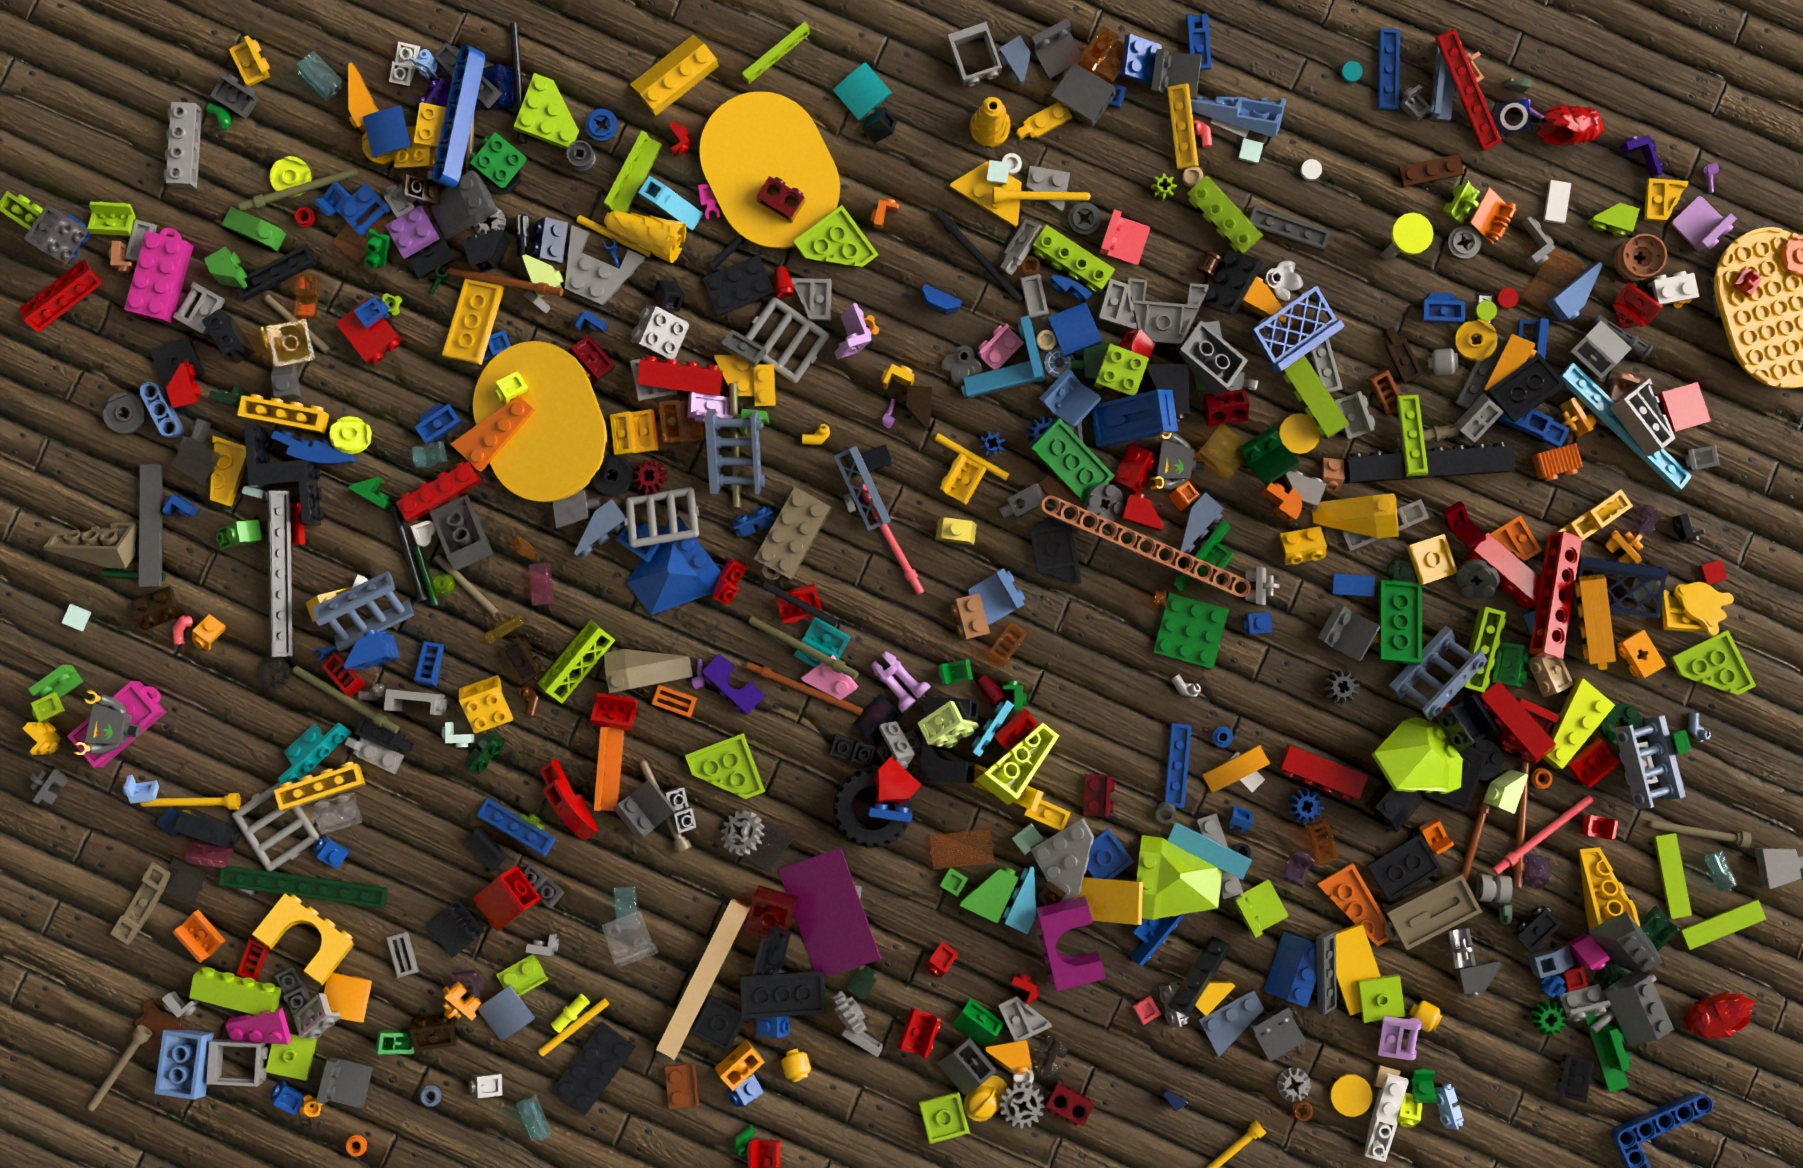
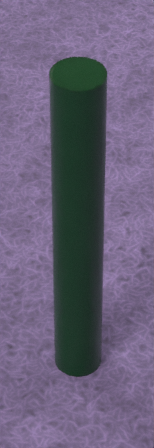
[413,546,439,607]
[101,569,166,581]

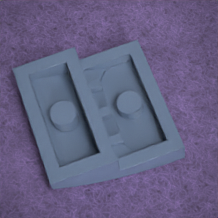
[477,984,535,1041]

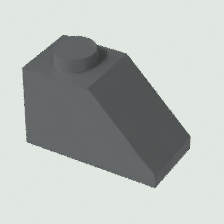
[271,357,301,400]
[1455,959,1501,997]

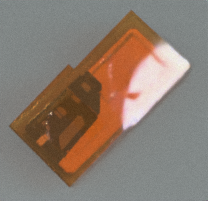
[294,274,319,319]

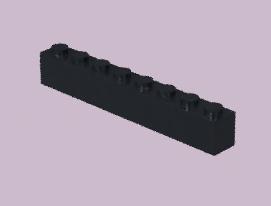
[1344,442,1515,484]

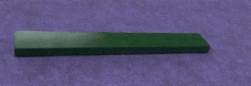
[218,864,388,909]

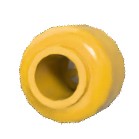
[1409,1000,1442,1032]
[781,1049,811,1082]

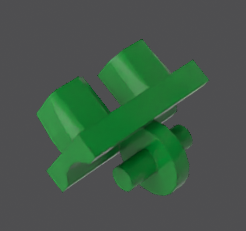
[364,229,391,269]

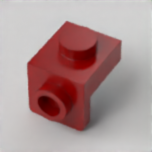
[669,120,692,156]
[1581,814,1618,840]
[1010,973,1039,1005]

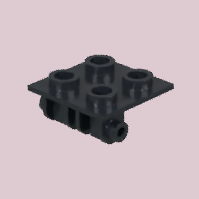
[427,899,485,958]

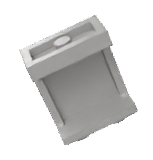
[384,689,447,715]

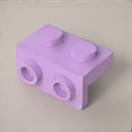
[687,392,733,423]

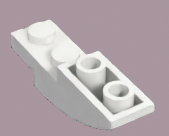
[1364,1073,1409,1162]

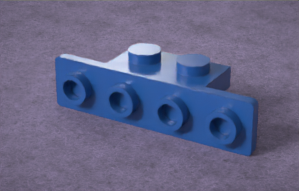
[1130,914,1186,966]

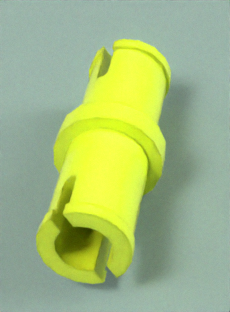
[551,994,590,1033]

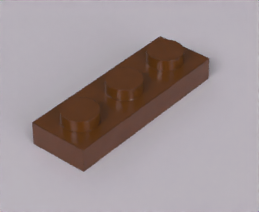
[1398,154,1464,188]

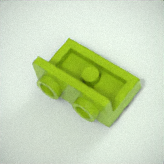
[87,201,136,236]

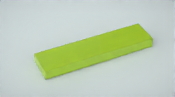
[742,22,810,84]
[1396,395,1428,476]
[1653,833,1692,919]
[1679,899,1766,950]

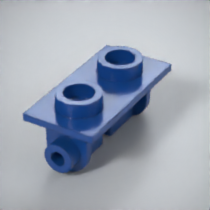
[732,506,776,538]

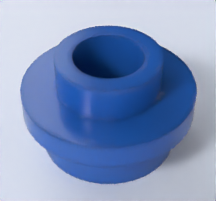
[1212,727,1233,747]

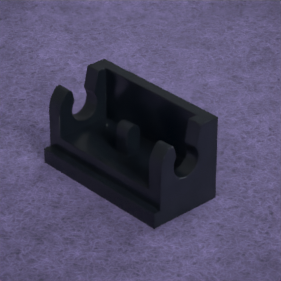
[758,926,792,976]

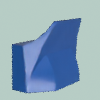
[921,284,962,315]
[1422,293,1465,324]
[415,403,461,445]
[616,524,662,563]

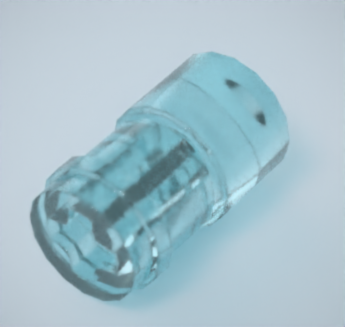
[1704,851,1738,892]

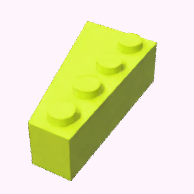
[1543,678,1615,769]
[975,723,1059,805]

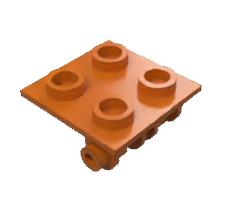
[1470,187,1516,244]

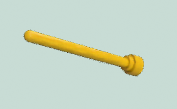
[992,187,1090,204]
[139,793,241,810]
[1206,1120,1266,1168]

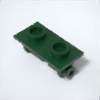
[465,731,505,774]

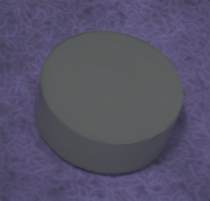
[1155,802,1176,823]

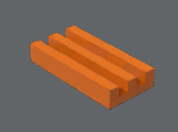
[651,685,698,718]

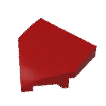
[1613,282,1663,329]
[873,756,921,804]

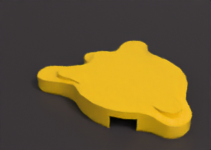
[1673,582,1734,636]

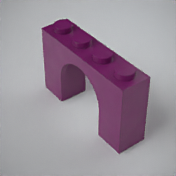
[1034,896,1105,991]

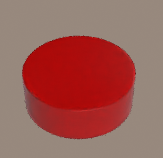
[1496,288,1519,309]

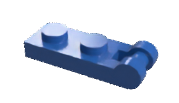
[1186,13,1212,71]

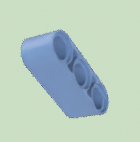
[140,382,184,439]

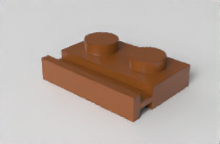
[665,1062,700,1109]

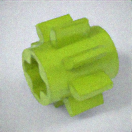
[1151,173,1177,201]

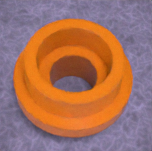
[1531,768,1552,789]
[345,1135,367,1157]

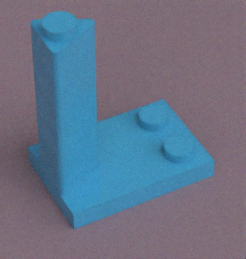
[961,316,1046,399]

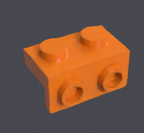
[173,910,226,962]

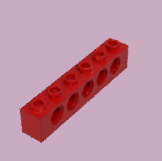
[1529,531,1582,660]

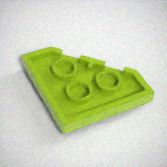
[513,73,579,150]
[793,205,879,268]
[1670,630,1756,695]
[685,733,766,799]

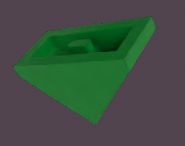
[375,1028,414,1054]

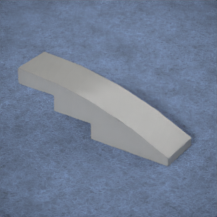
[1342,499,1429,551]

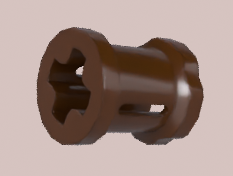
[1197,251,1223,278]

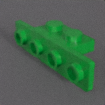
[1173,520,1234,592]
[1584,1014,1630,1092]

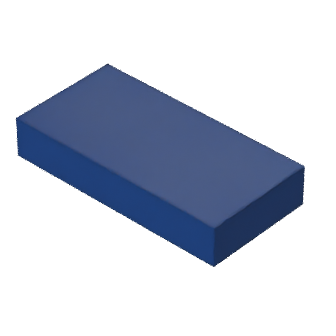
[1331,573,1375,597]

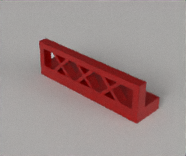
[19,259,103,333]

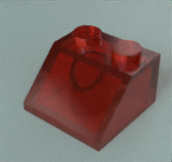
[745,885,798,938]

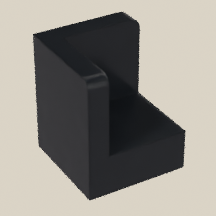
[862,107,897,143]
[652,280,685,312]

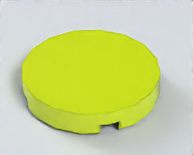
[269,156,312,198]
[1391,213,1434,255]
[329,416,372,454]

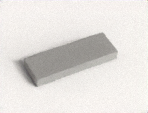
[1309,338,1343,393]

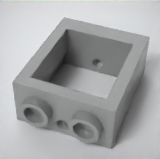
[947,22,1002,86]
[206,1039,268,1087]

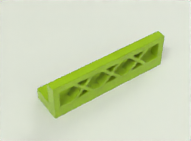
[604,131,662,213]
[538,620,615,703]

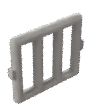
[745,297,829,383]
[624,487,700,548]
[232,782,319,871]

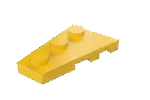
[210,436,247,507]

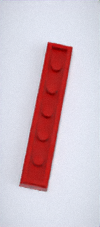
[1435,28,1502,151]

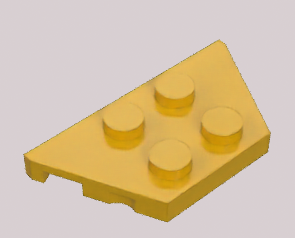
[949,162,1022,228]

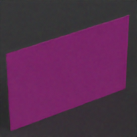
[778,848,881,977]

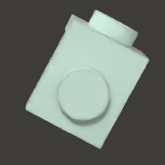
[442,722,474,747]

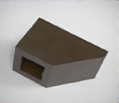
[402,174,441,207]

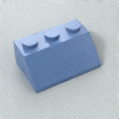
[154,1030,214,1100]

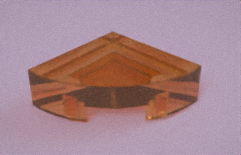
[513,535,538,560]

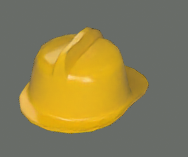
[963,1075,1007,1122]

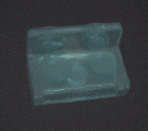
[516,1094,552,1142]

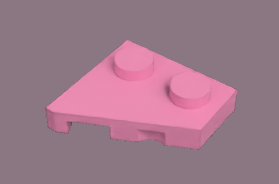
[801,654,858,700]

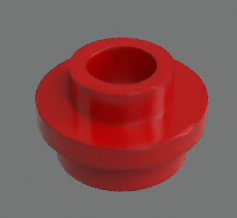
[294,207,315,228]

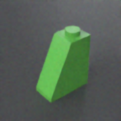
[959,866,1019,924]

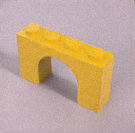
[252,894,354,986]

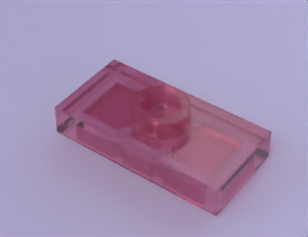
[529,563,554,606]
[185,843,234,869]

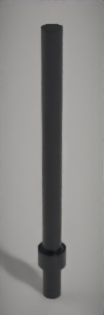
[510,23,527,144]
[934,209,1024,303]

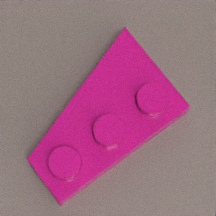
[225,1008,292,1045]

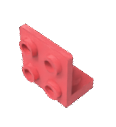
[1099,209,1150,265]

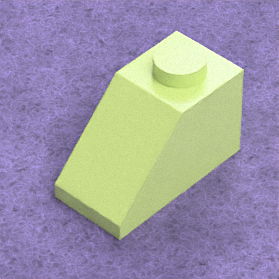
[522,254,564,298]
[1483,769,1528,814]

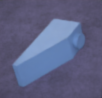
[1546,262,1602,322]

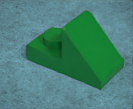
[348,477,393,510]

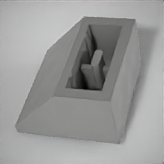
[1571,320,1632,379]

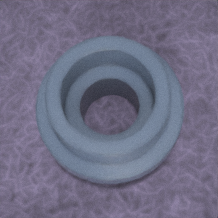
[420,1085,442,1107]

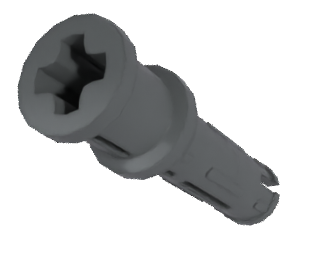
[1592,314,1654,361]

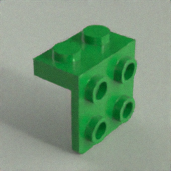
[467,132,526,189]

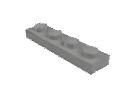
[1196,813,1243,899]

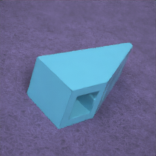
[638,175,703,231]
[1002,865,1036,934]

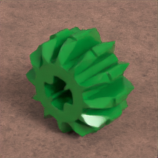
[1529,1000,1567,1037]

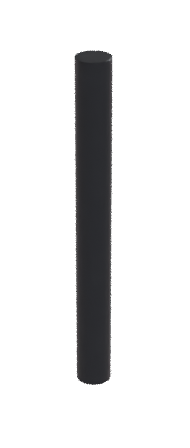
[762,581,839,627]

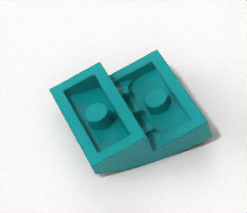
[833,62,892,121]
[794,617,851,667]

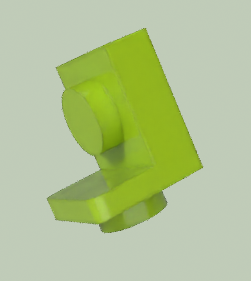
[31,693,65,722]

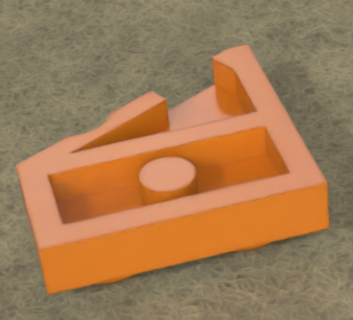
[1489,515,1542,562]

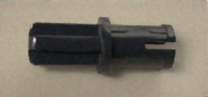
[515,215,531,256]

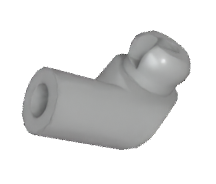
[1170,674,1201,697]

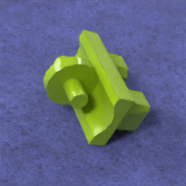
[1443,181,1479,224]

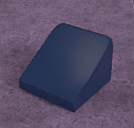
[156,807,180,837]
[1161,1089,1188,1111]

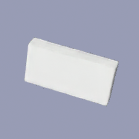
[1543,180,1571,224]

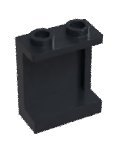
[202,309,256,363]
[1435,693,1499,752]

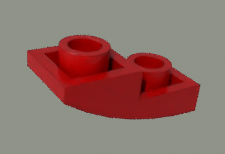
[712,558,748,605]

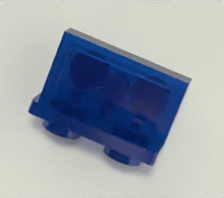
[481,64,514,110]

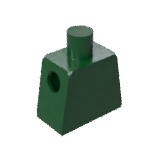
[1071,342,1116,382]

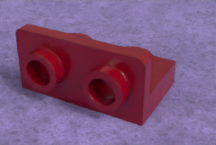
[568,335,616,386]
[1083,774,1115,818]

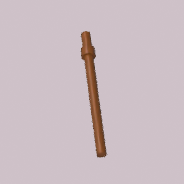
[448,267,563,296]
[746,662,863,716]
[1512,762,1530,887]
[1461,787,1491,882]

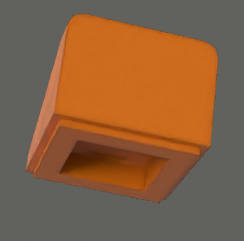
[1169,480,1200,511]

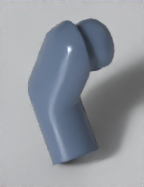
[1688,713,1711,741]

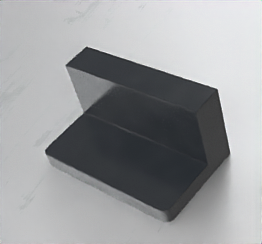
[853,694,904,746]
[464,826,509,871]

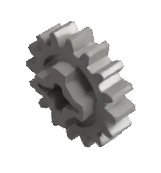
[721,810,765,856]
[833,991,867,1035]
[999,1080,1045,1128]

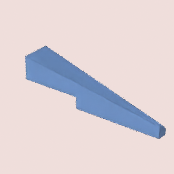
[1191,96,1286,138]

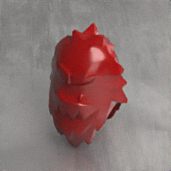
[1536,104,1605,146]
[1683,992,1755,1039]

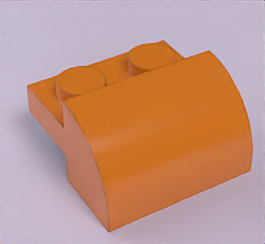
[1259,482,1302,524]

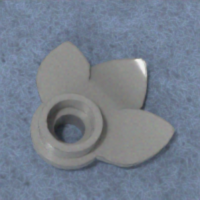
[1264,261,1303,301]

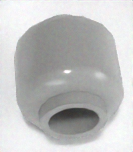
[1428,348,1458,376]

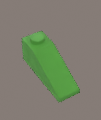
[222,207,286,252]

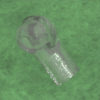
[358,684,386,701]

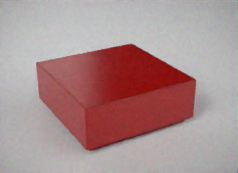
[1699,560,1727,585]
[1561,966,1588,992]

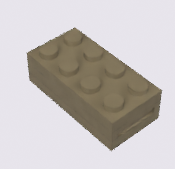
[754,487,832,581]
[1383,872,1482,950]

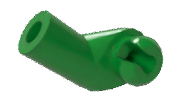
[206,103,231,130]
[734,1125,756,1157]

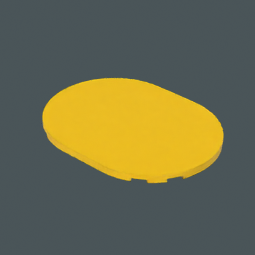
[700,92,840,249]
[1714,227,1803,389]
[473,341,607,502]

